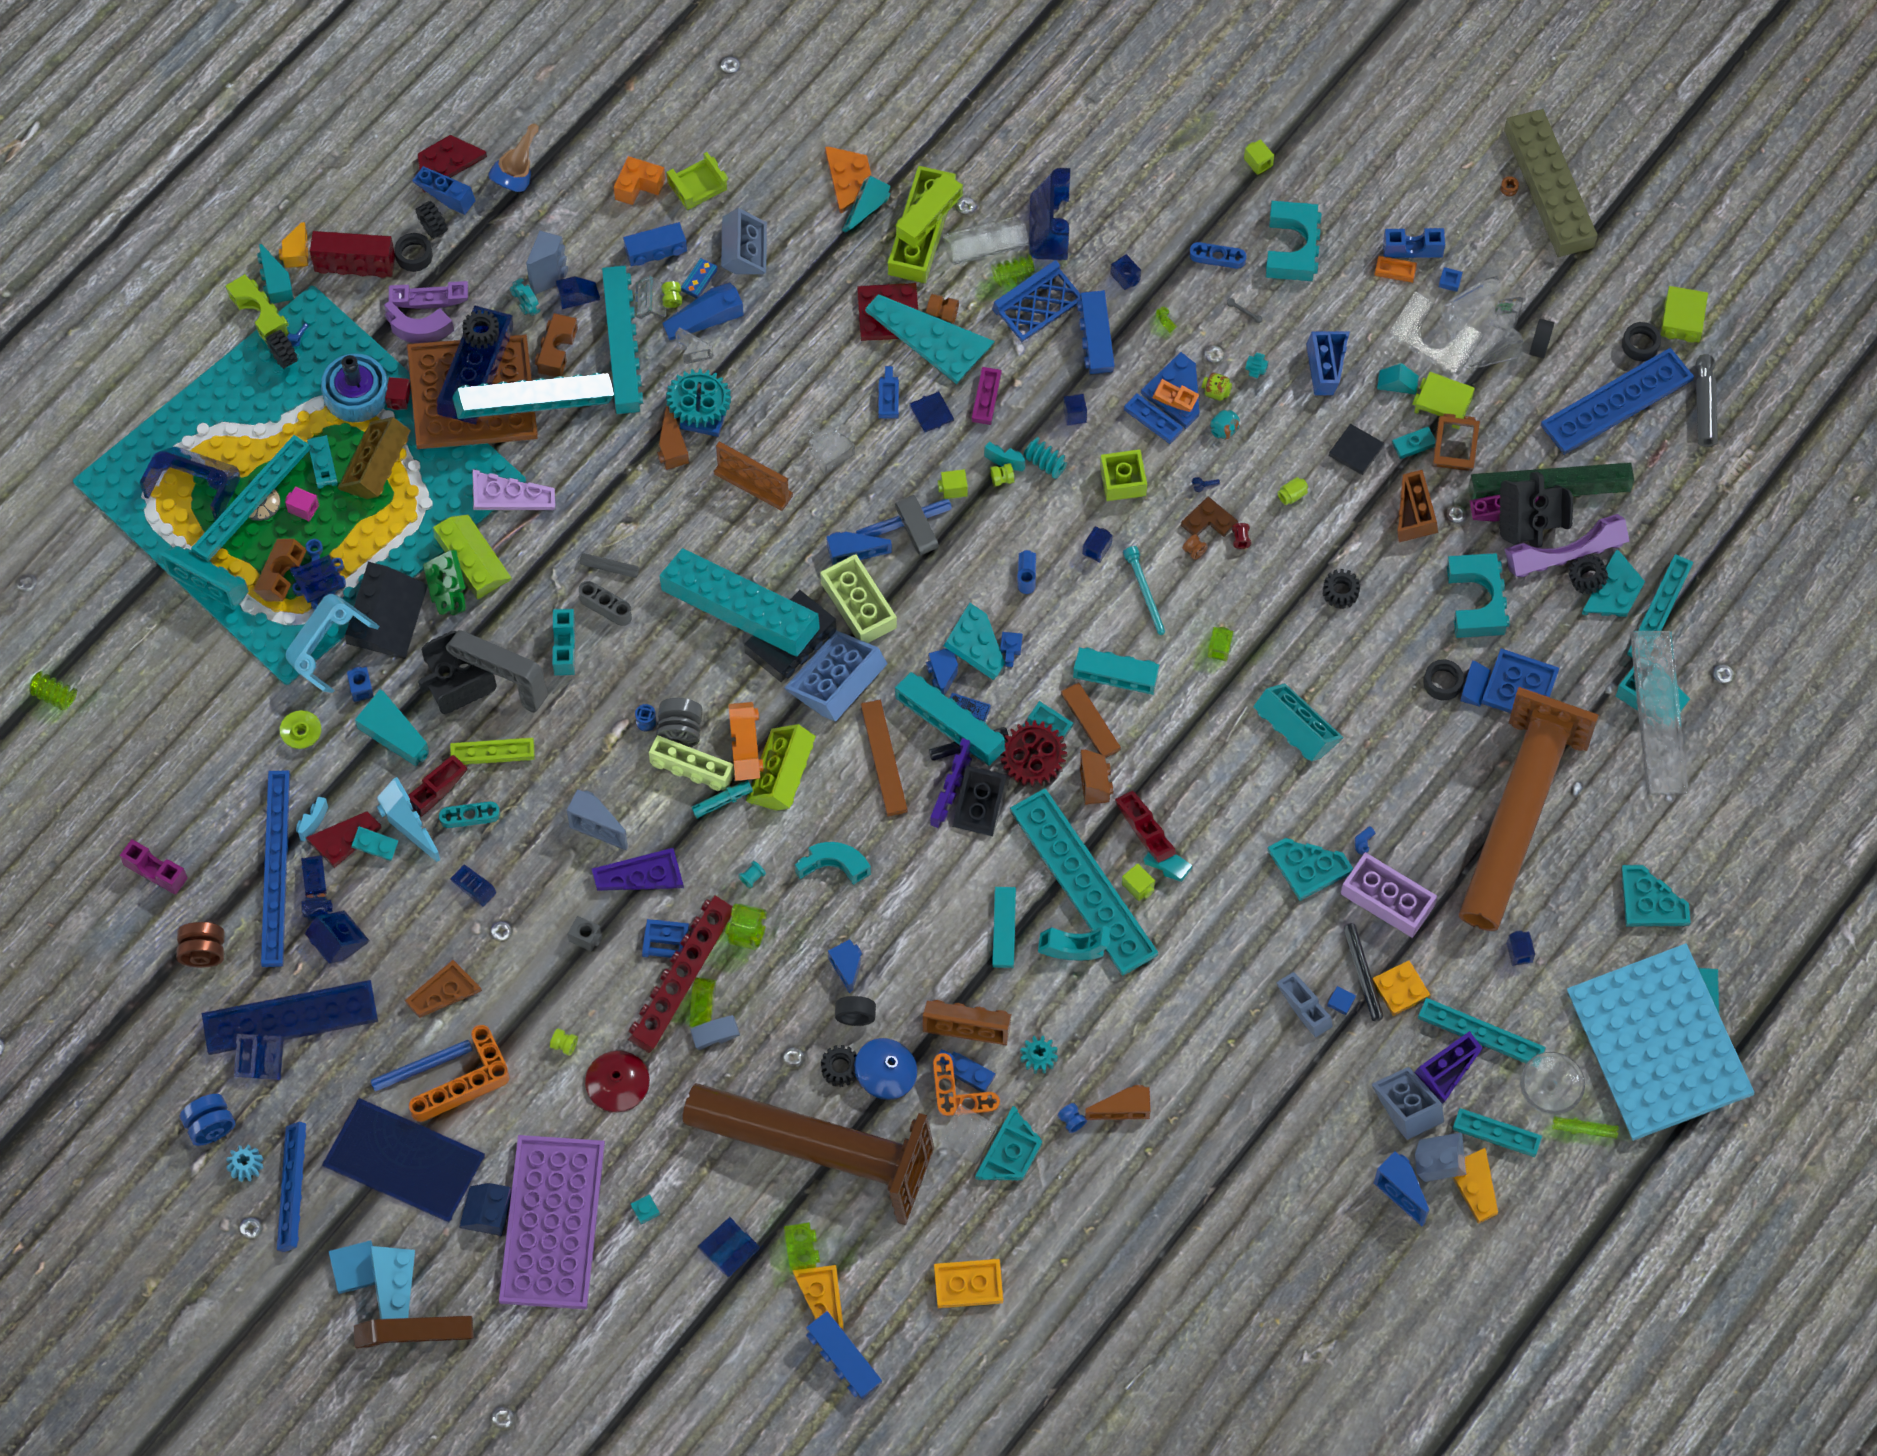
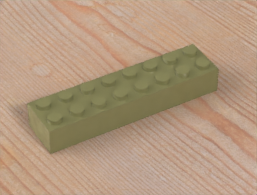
[1504,109,1598,257]

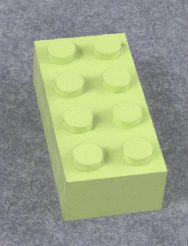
[820,554,897,643]

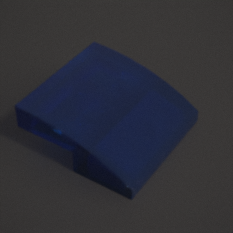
[291,555,345,603]
[234,1034,284,1080]
[697,1217,760,1277]

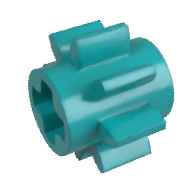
[1245,352,1269,379]

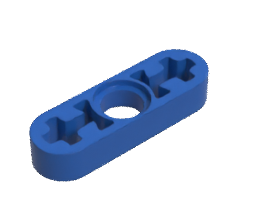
[1189,242,1247,269]

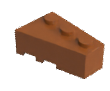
[1397,469,1438,543]

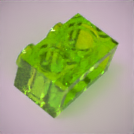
[784,1222,820,1275]

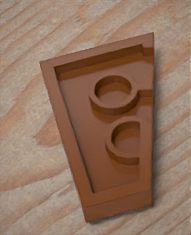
[405,960,482,1018]

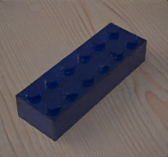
[437,305,513,425]

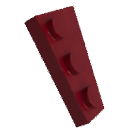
[306,811,382,868]

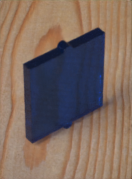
[909,391,954,433]

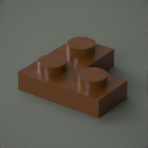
[1181,496,1238,537]

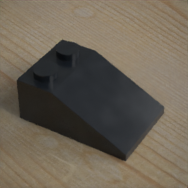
[952,766,1011,837]

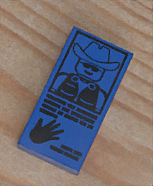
[950,693,991,722]

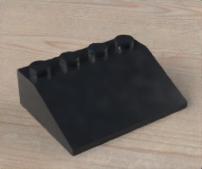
[345,561,428,659]

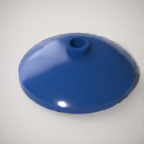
[854,1038,917,1100]

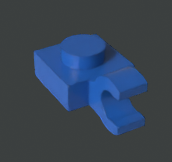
[1000,632,1023,667]

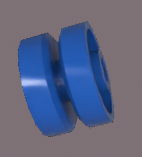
[179,1094,236,1146]

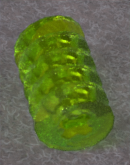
[991,254,1035,288]
[29,671,78,711]

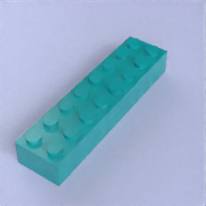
[659,548,820,657]

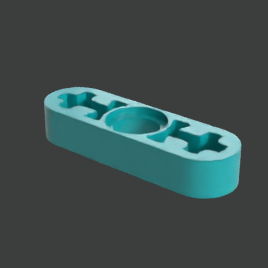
[439,801,500,828]

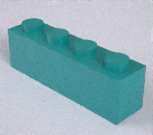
[1073,647,1160,695]

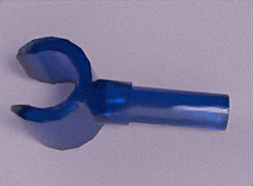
[1192,477,1220,492]

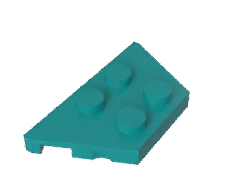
[1582,549,1645,617]
[975,1106,1043,1180]

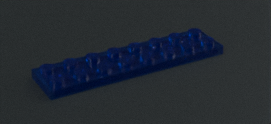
[201,980,379,1055]

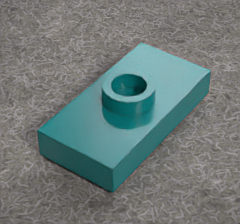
[1392,426,1436,459]

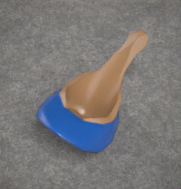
[488,123,539,192]

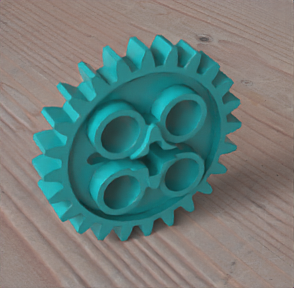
[666,368,731,427]

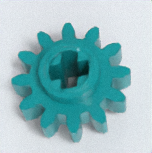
[1020,1036,1058,1074]

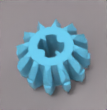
[226,1145,263,1182]

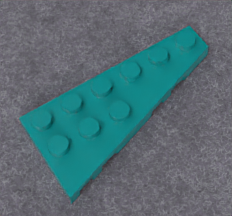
[865,294,995,385]

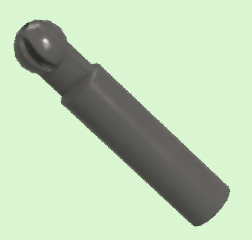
[1695,354,1718,447]

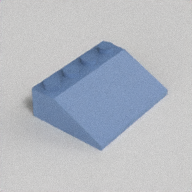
[785,631,887,722]

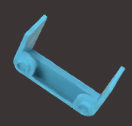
[286,594,380,693]

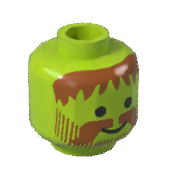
[1201,372,1232,401]

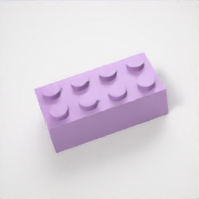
[1341,852,1437,938]

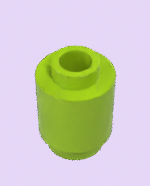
[1277,477,1308,505]

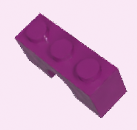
[119,839,188,895]

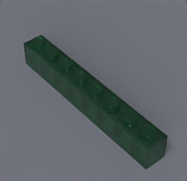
[1468,463,1634,500]

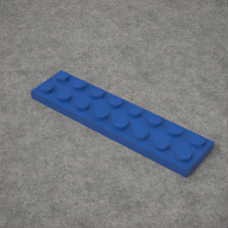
[1540,347,1694,455]

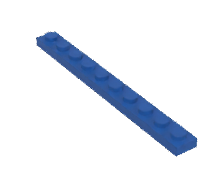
[261,770,290,967]

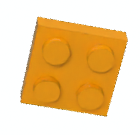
[1372,960,1431,1016]

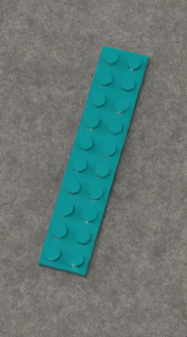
[1010,788,1159,976]

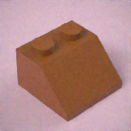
[1079,749,1114,805]

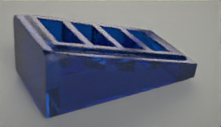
[450,864,497,907]

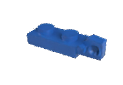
[879,366,899,419]
[939,1049,996,1092]

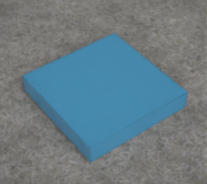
[329,1240,375,1294]

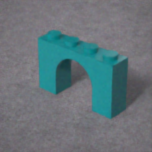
[1265,201,1322,282]
[1446,553,1510,638]

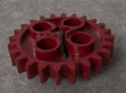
[1000,720,1068,787]

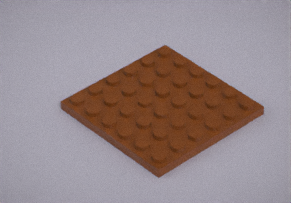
[407,334,538,449]

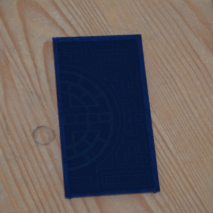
[322,1098,485,1223]

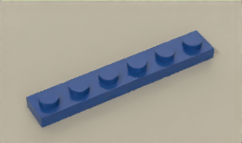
[277,1121,306,1252]

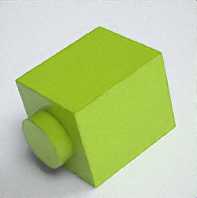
[1244,139,1274,175]
[937,469,968,499]
[1122,863,1155,901]

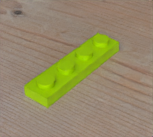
[450,738,535,765]

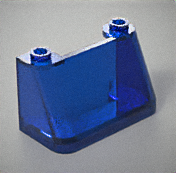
[1029,168,1071,260]

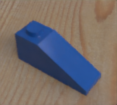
[826,532,892,566]

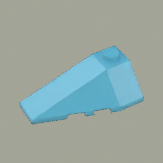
[376,777,440,862]

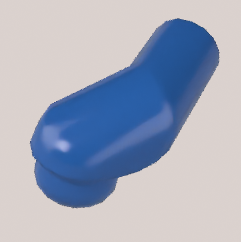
[1355,826,1376,855]

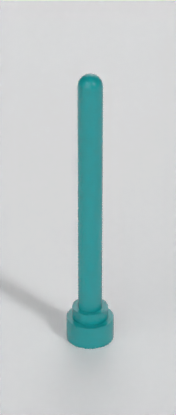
[1122,546,1165,635]

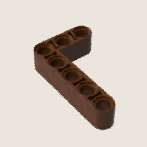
[354,1316,474,1348]

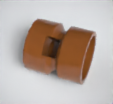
[926,293,959,324]

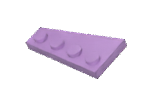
[472,469,555,510]

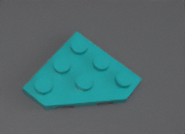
[943,603,1005,680]
[1267,838,1354,901]
[1621,865,1691,927]

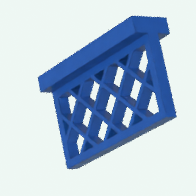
[992,260,1081,342]

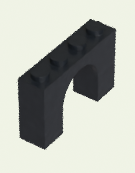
[744,590,837,682]

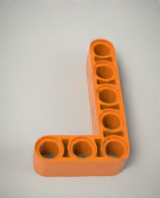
[409,1025,509,1122]

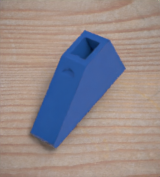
[412,166,476,215]

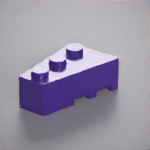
[1414,1031,1483,1104]

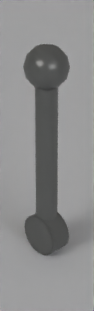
[1227,298,1262,323]

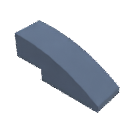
[1276,972,1333,1038]

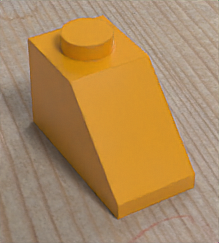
[279,222,308,268]

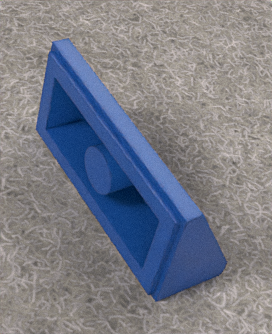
[1460,660,1491,707]

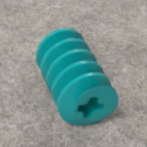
[1023,437,1067,479]

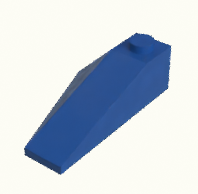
[663,282,744,341]

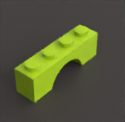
[225,274,289,345]

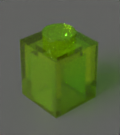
[1207,627,1234,662]

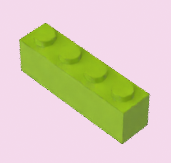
[896,173,963,248]

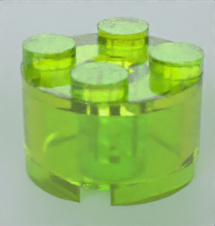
[725,903,767,950]

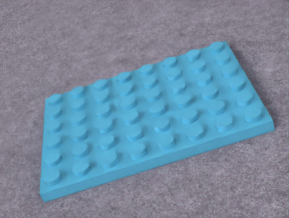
[1567,943,1754,1141]

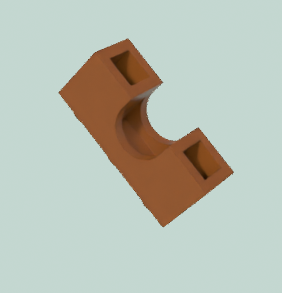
[535,313,578,377]
[253,539,306,602]

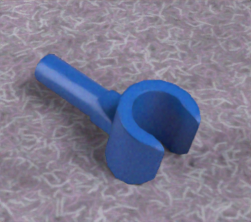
[288,323,308,346]

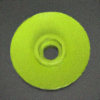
[280,710,322,749]

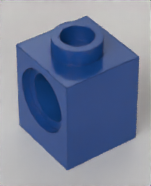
[346,667,374,702]

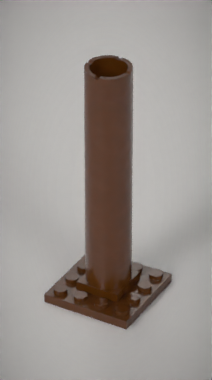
[682,1083,935,1226]

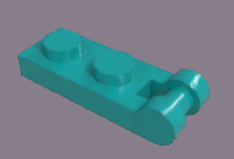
[307,435,338,489]

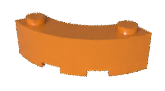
[729,702,764,781]

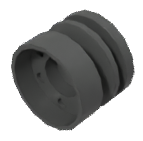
[656,698,703,747]

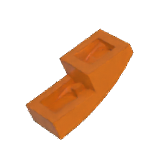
[1152,379,1199,412]

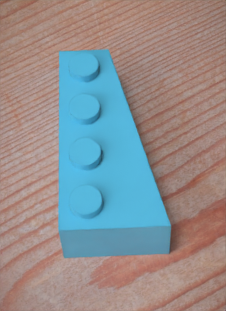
[370,1246,415,1319]

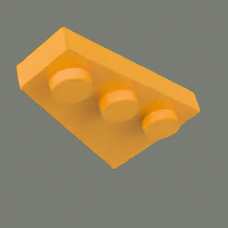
[1452,1148,1498,1224]
[792,1265,844,1331]

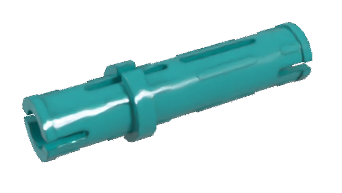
[691,780,753,819]

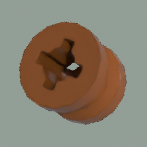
[1182,534,1208,560]

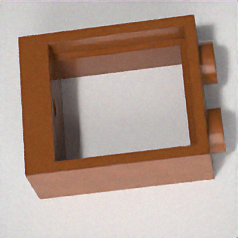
[1432,414,1480,471]

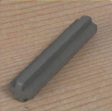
[580,553,639,578]

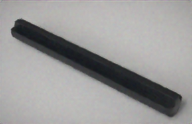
[1344,923,1383,1022]

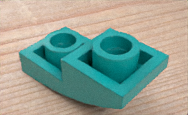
[984,441,1025,472]
[1144,852,1192,882]

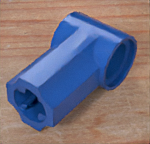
[1017,550,1036,594]

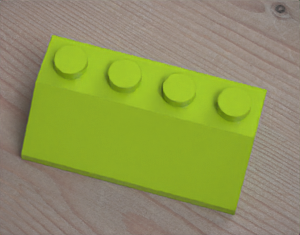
[433,515,512,600]
[746,724,816,811]

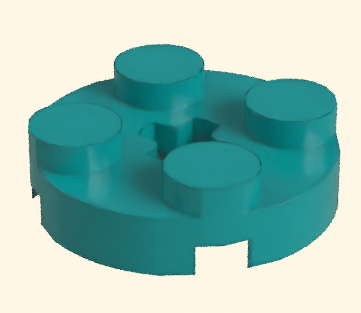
[510,278,541,316]

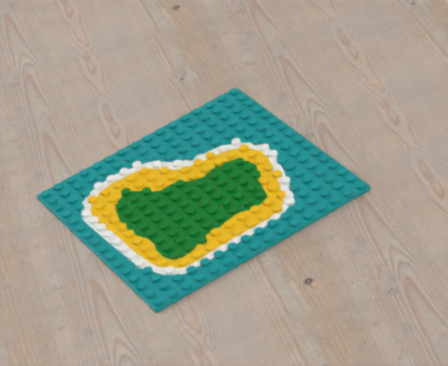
[73,285,526,685]

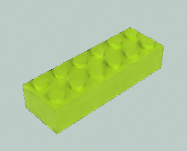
[888,166,956,284]

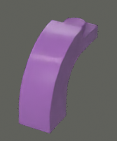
[384,301,454,344]

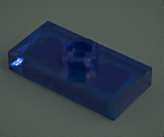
[301,855,327,896]

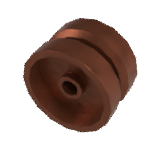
[176,922,225,968]

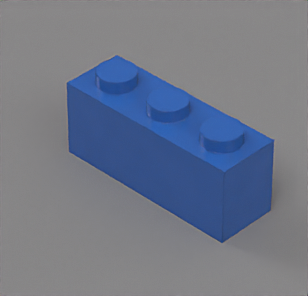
[623,222,687,266]

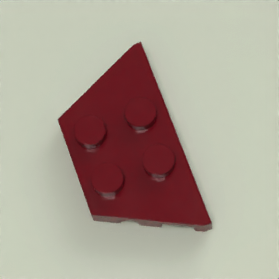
[418,135,487,193]

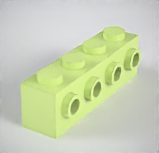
[649,735,735,791]

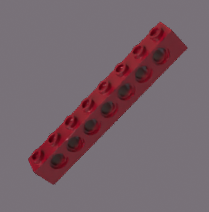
[628,895,736,1053]

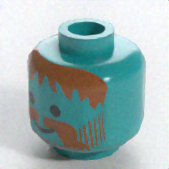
[1210,410,1240,440]

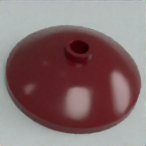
[585,1051,650,1113]

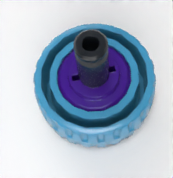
[321,354,388,422]

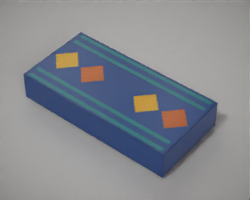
[681,258,718,299]

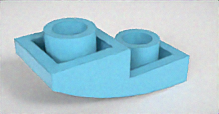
[296,797,328,842]

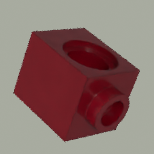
[385,377,411,410]

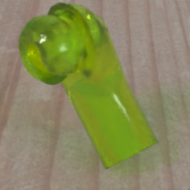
[1155,306,1177,333]

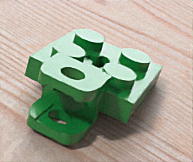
[423,550,466,616]

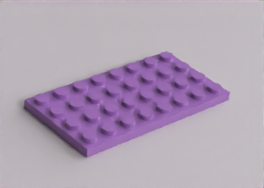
[499,1135,605,1310]

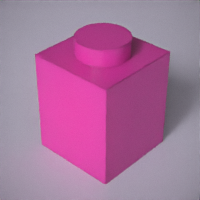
[285,487,319,522]

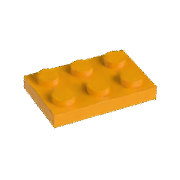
[934,1259,1003,1308]

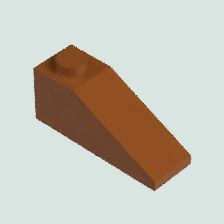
[657,405,689,470]
[1085,1085,1151,1120]

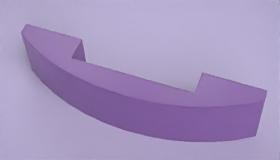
[389,281,468,309]

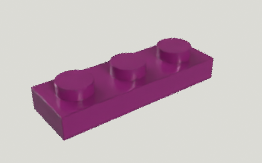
[972,367,1002,425]

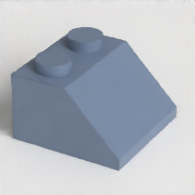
[1415,1132,1466,1182]

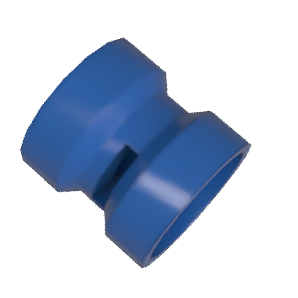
[635,704,657,731]
[1057,1103,1087,1133]

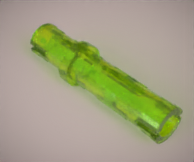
[1552,1116,1619,1139]

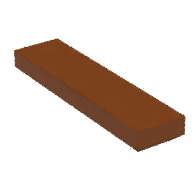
[1061,682,1121,758]

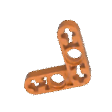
[933,1053,1000,1116]

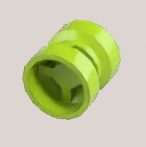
[661,281,682,308]
[990,463,1015,487]
[550,1028,578,1056]

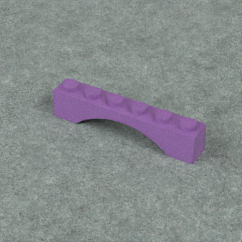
[1505,514,1629,577]

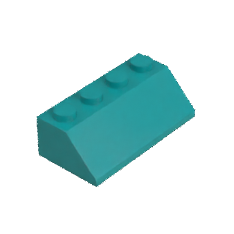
[161,546,249,611]
[1253,683,1344,761]

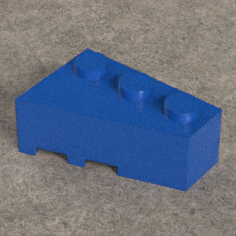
[1306,331,1350,395]

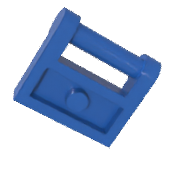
[642,919,689,958]

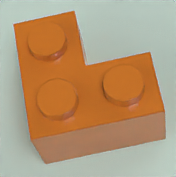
[614,156,666,205]

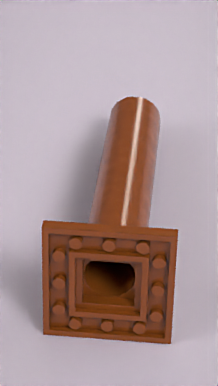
[1459,687,1599,931]

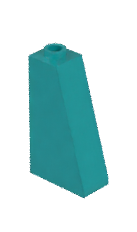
[355,689,429,767]

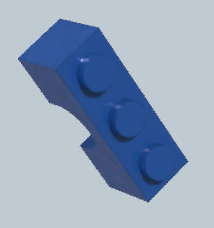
[1383,228,1445,258]

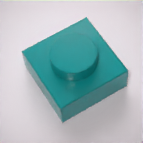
[631,1194,660,1225]

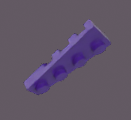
[930,738,972,828]
[592,848,684,891]

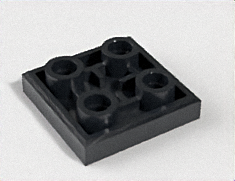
[1329,423,1384,475]

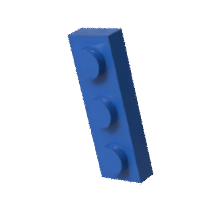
[1124,393,1183,444]

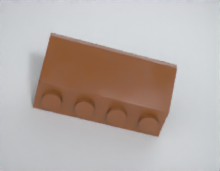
[923,1000,1012,1046]

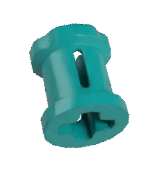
[738,861,766,889]

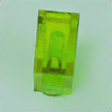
[689,977,717,1027]

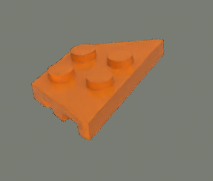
[825,147,872,213]

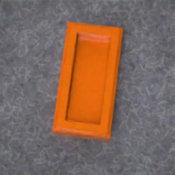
[1374,256,1417,283]

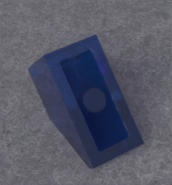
[556,276,600,309]

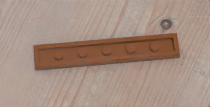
[861,699,908,817]

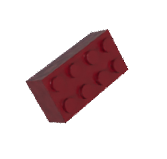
[310,231,396,278]

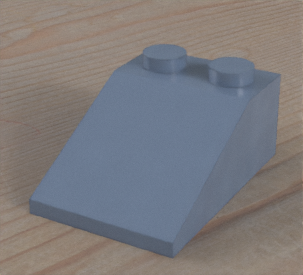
[567,789,628,850]
[1372,1067,1444,1140]

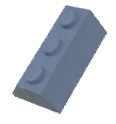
[721,208,767,274]
[526,231,568,295]

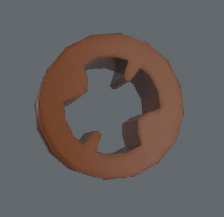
[1501,176,1519,196]

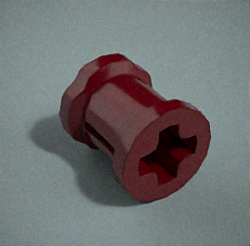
[1232,523,1252,549]

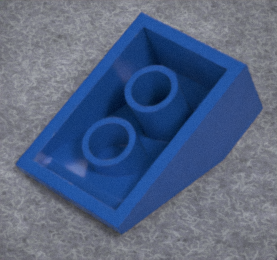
[1373,1151,1429,1226]

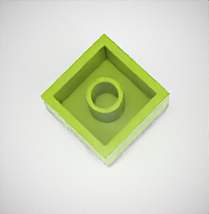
[1100,449,1147,501]

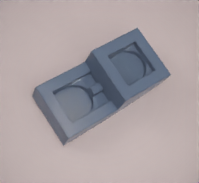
[690,1015,740,1050]

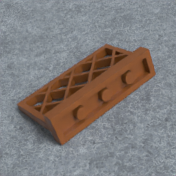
[714,441,793,511]

